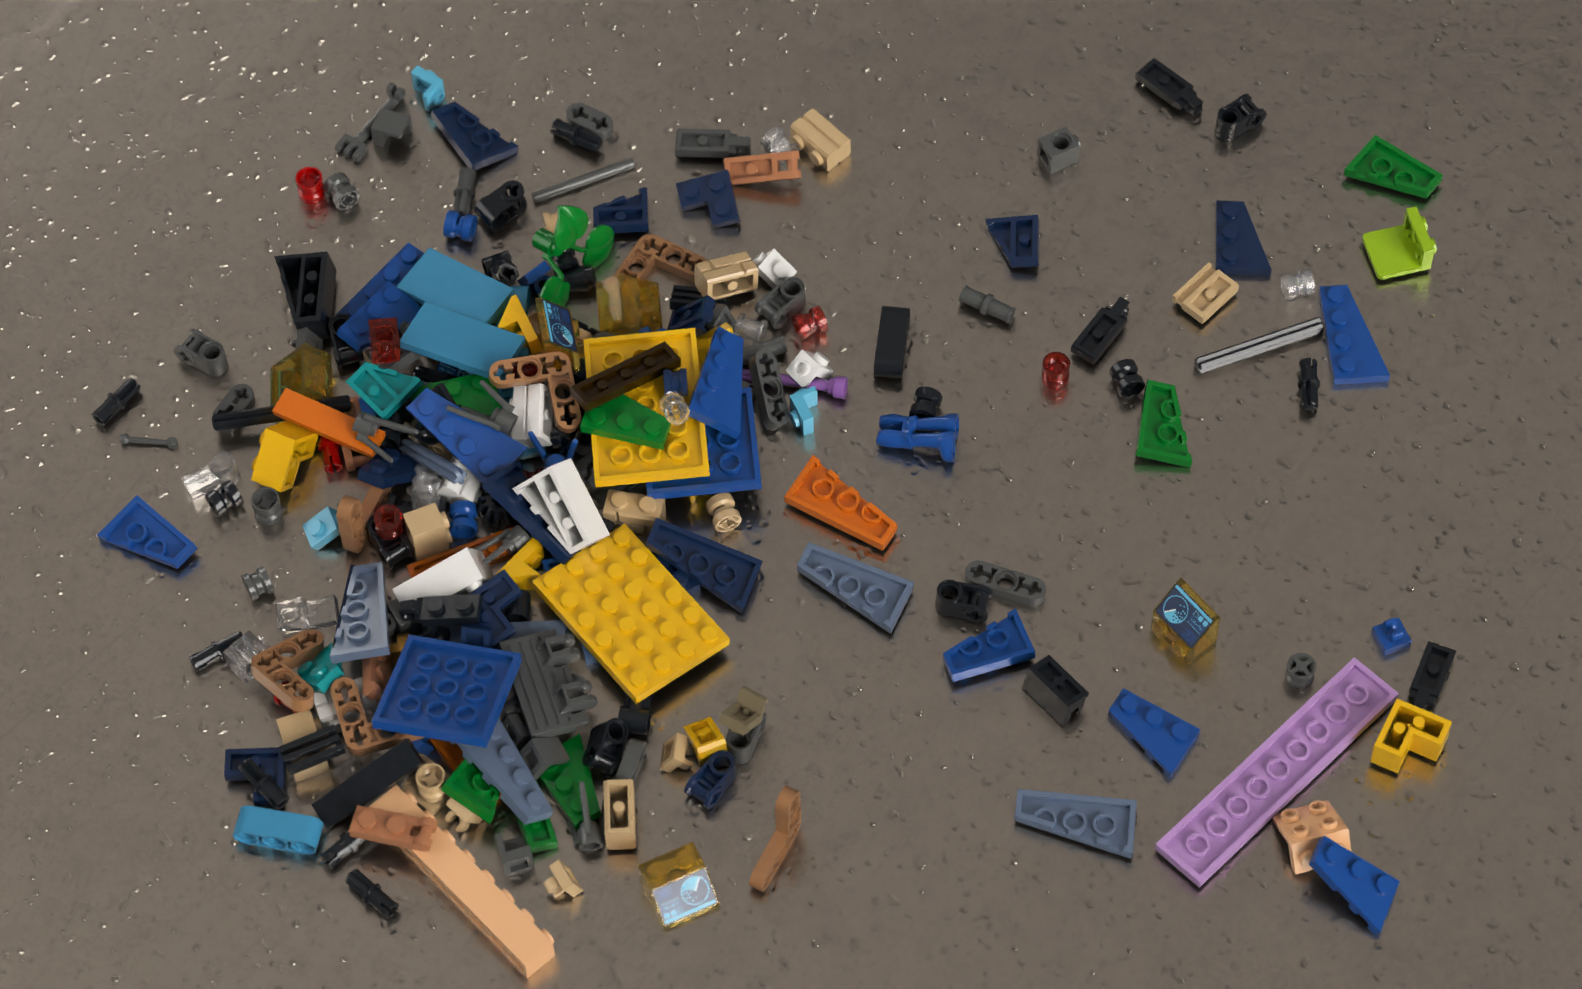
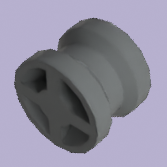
[241,566,274,601]
[1285,653,1316,689]

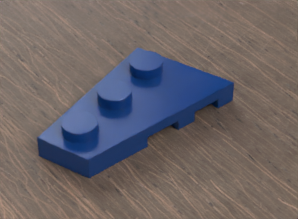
[336,281,421,352]
[97,495,198,569]
[943,608,1035,682]
[1108,688,1200,779]
[1309,836,1400,935]

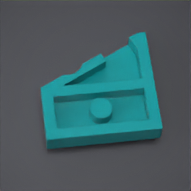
[346,362,423,420]
[297,643,344,694]

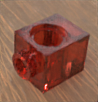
[368,317,400,363]

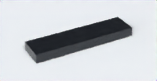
[311,738,425,829]

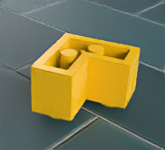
[251,421,319,492]
[1370,698,1452,774]

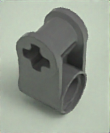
[755,276,806,329]
[174,329,229,377]
[726,713,767,765]

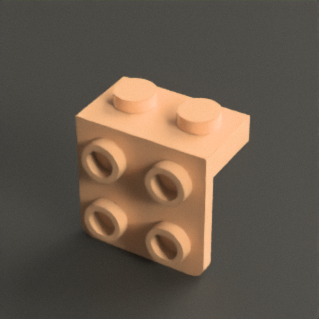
[1273,800,1351,874]

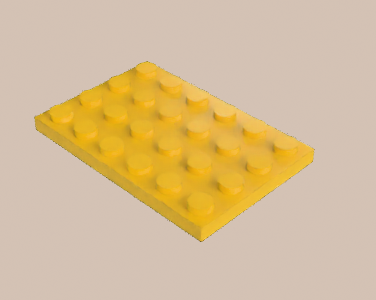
[583,328,710,488]
[532,524,730,704]

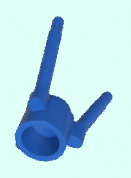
[528,431,578,469]

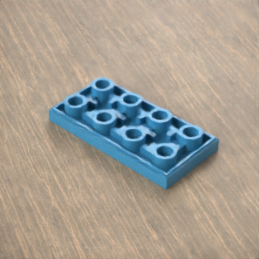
[396,248,516,325]
[399,302,525,380]

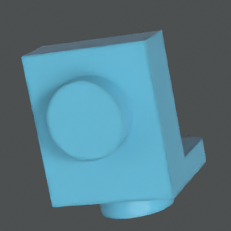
[411,66,445,112]
[789,386,818,436]
[302,506,340,551]

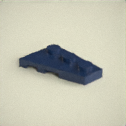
[1215,200,1271,276]

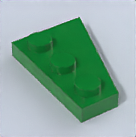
[1343,135,1443,199]
[411,374,501,417]
[1135,380,1192,468]
[580,394,671,450]
[538,733,601,831]
[441,759,500,824]

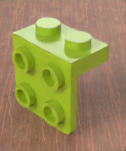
[1362,206,1437,280]

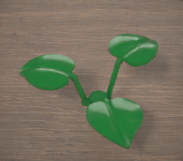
[532,205,615,312]

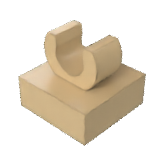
[660,733,695,773]
[445,797,483,832]
[543,859,584,898]

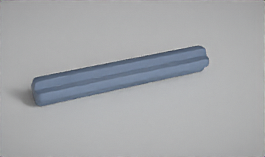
[399,439,466,485]

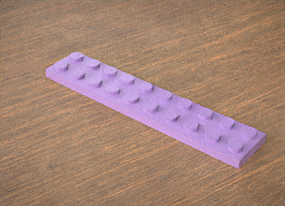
[1155,657,1399,888]

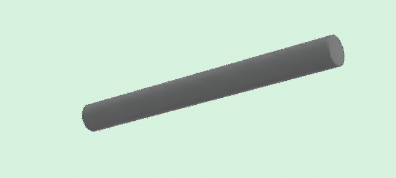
[531,158,635,203]

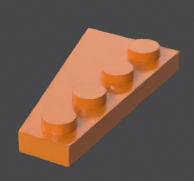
[784,455,897,551]

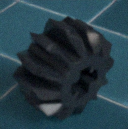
[477,489,519,531]

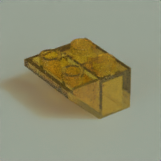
[596,274,663,335]

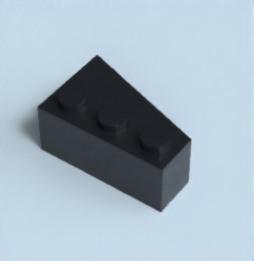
[274,251,336,339]

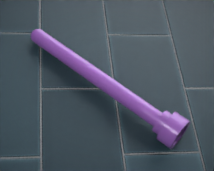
[742,369,848,399]

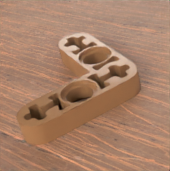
[610,234,707,301]
[489,352,581,433]
[336,485,391,554]
[251,629,324,712]
[330,677,424,757]
[749,785,802,892]

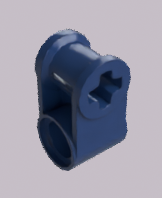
[684,750,737,809]

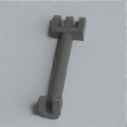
[335,82,406,162]

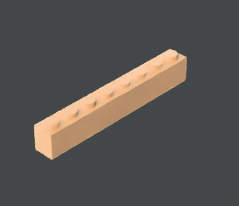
[369,784,555,979]

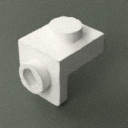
[752,249,797,289]
[786,349,835,388]

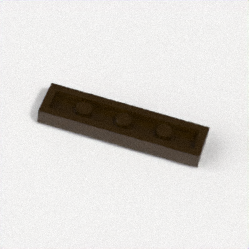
[571,342,681,412]

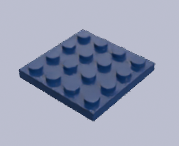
[646,387,762,499]
[371,635,522,748]

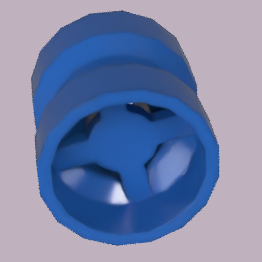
[443,210,478,242]
[449,500,478,540]

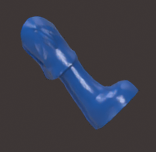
[876,413,959,463]

